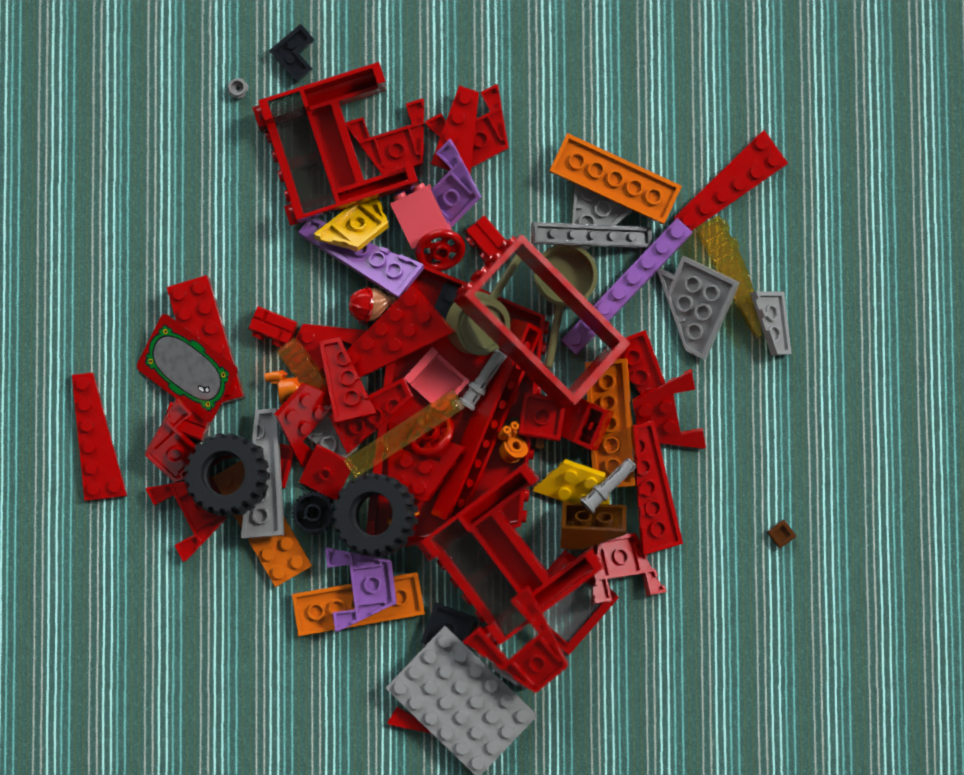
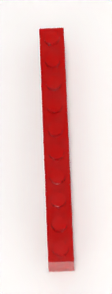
[431,318,543,526]

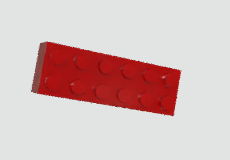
[166,275,245,406]

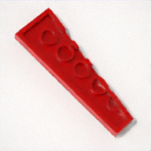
[673,130,788,231]
[72,372,127,501]
[631,420,683,555]

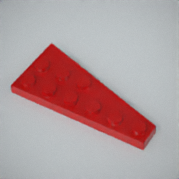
[347,285,455,379]

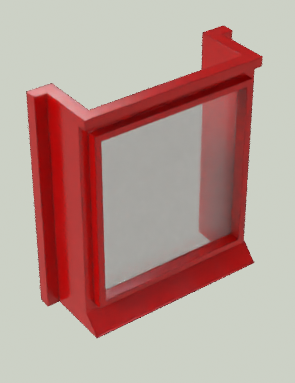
[519,550,619,655]

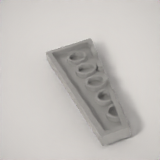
[241,408,284,539]

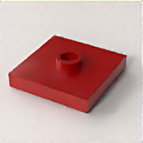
[518,392,565,442]
[299,444,355,500]

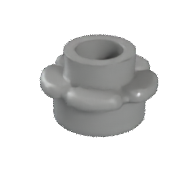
[228,78,248,98]

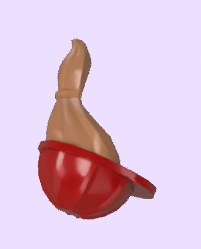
[348,287,398,325]

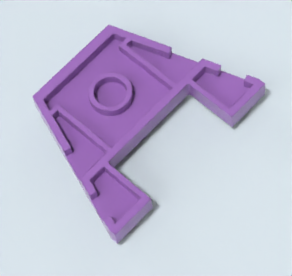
[395,139,482,227]
[325,548,397,632]

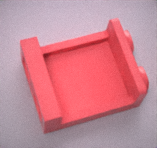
[390,183,452,249]
[404,347,470,413]

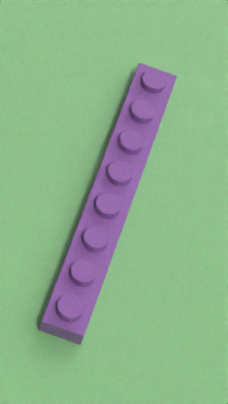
[561,218,693,355]

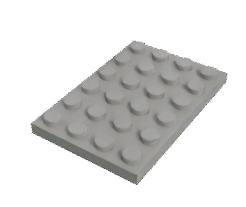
[386,626,538,775]

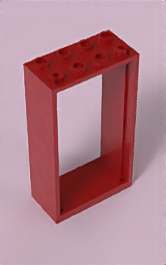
[453,234,630,409]

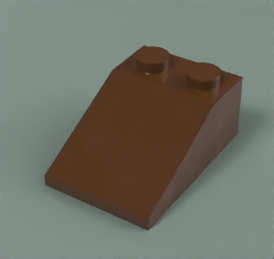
[560,502,626,550]

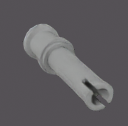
[458,349,507,411]
[580,458,637,514]

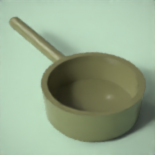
[534,245,598,369]
[446,254,522,355]

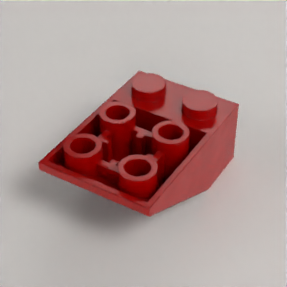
[561,398,614,451]

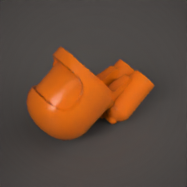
[264,370,303,404]
[498,421,528,463]

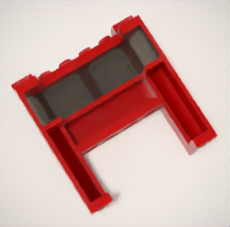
[252,62,419,226]
[417,462,604,645]

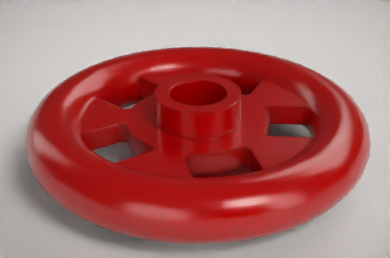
[415,229,465,271]
[410,412,454,458]

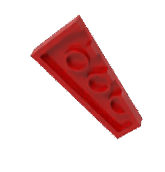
[431,85,479,175]

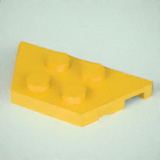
[314,198,388,251]
[533,459,610,504]

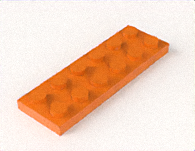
[549,133,682,225]
[585,358,636,487]
[212,461,313,587]
[292,572,425,636]

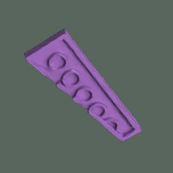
[298,217,424,299]

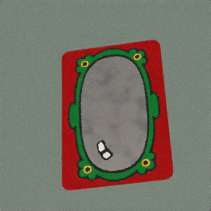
[137,314,238,422]

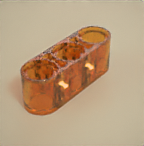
[277,338,328,391]

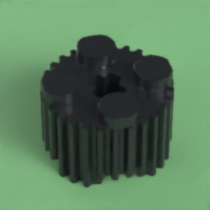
[292,491,335,535]

